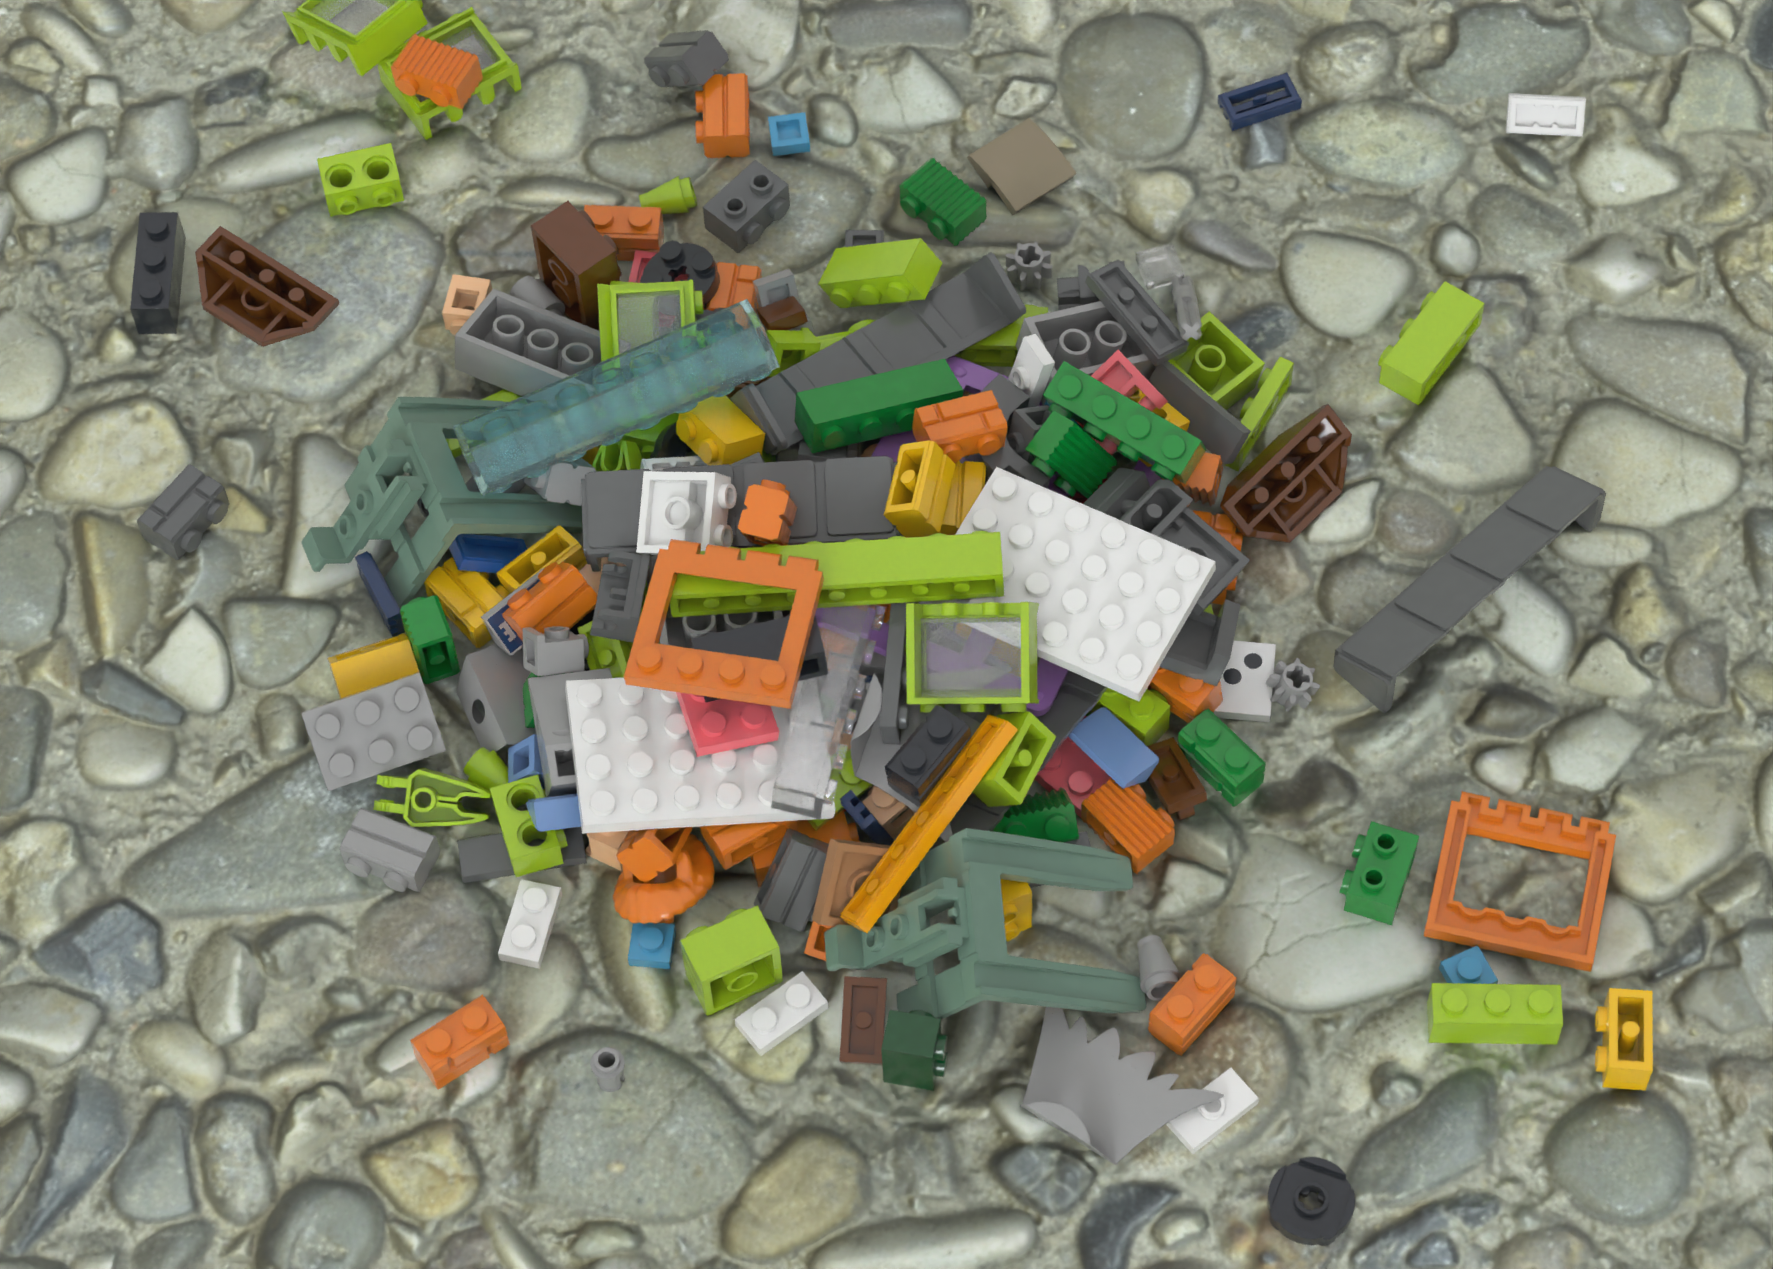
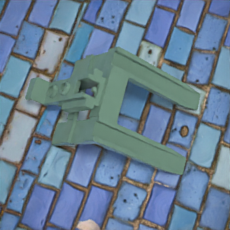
[301,397,583,609]
[824,828,1146,1020]

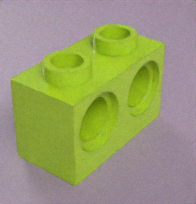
[317,143,404,217]
[490,774,568,877]

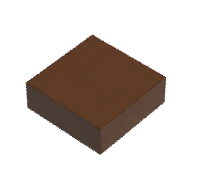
[757,296,808,330]

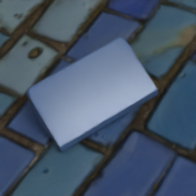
[1068,707,1159,788]
[526,793,581,832]

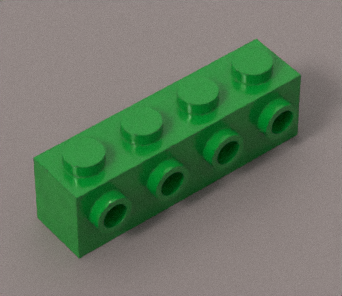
[794,359,963,453]
[1043,361,1206,484]

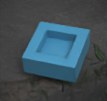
[768,112,810,156]
[628,923,676,969]
[1439,945,1498,984]

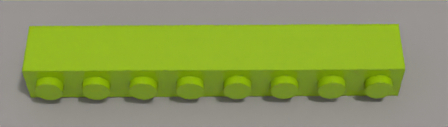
[670,531,1004,617]

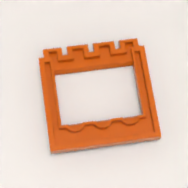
[624,539,824,709]
[1424,791,1616,972]

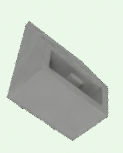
[528,668,612,797]

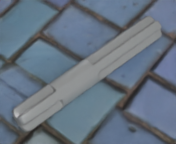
[1172,275,1202,341]

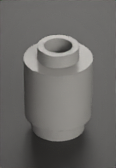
[510,276,565,317]

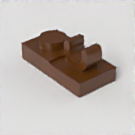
[1147,737,1207,821]
[839,976,887,1065]

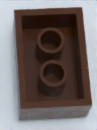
[531,201,622,331]

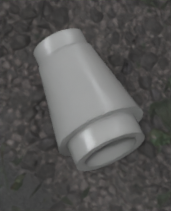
[1137,935,1181,1001]

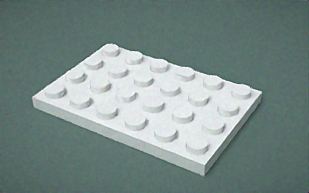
[919,467,1216,701]
[565,678,835,834]

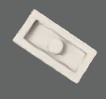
[498,879,563,969]
[735,971,828,1056]

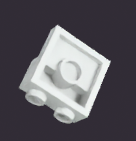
[636,471,737,555]

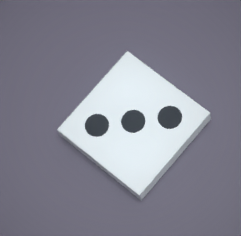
[1214,641,1276,723]

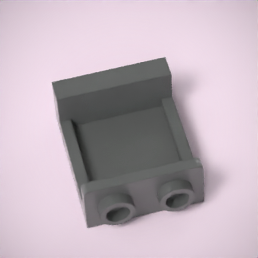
[1160,599,1241,687]

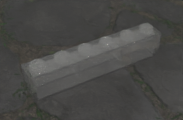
[771,604,886,819]

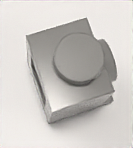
[522,626,589,676]

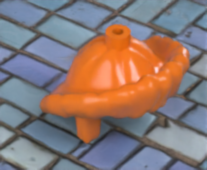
[613,834,715,924]

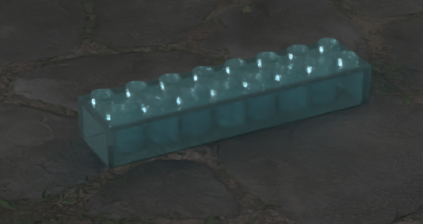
[453,299,780,496]

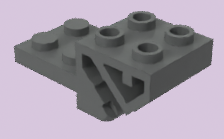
[1083,467,1250,617]

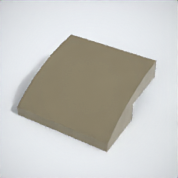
[967,118,1077,216]

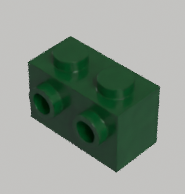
[881,1010,948,1091]

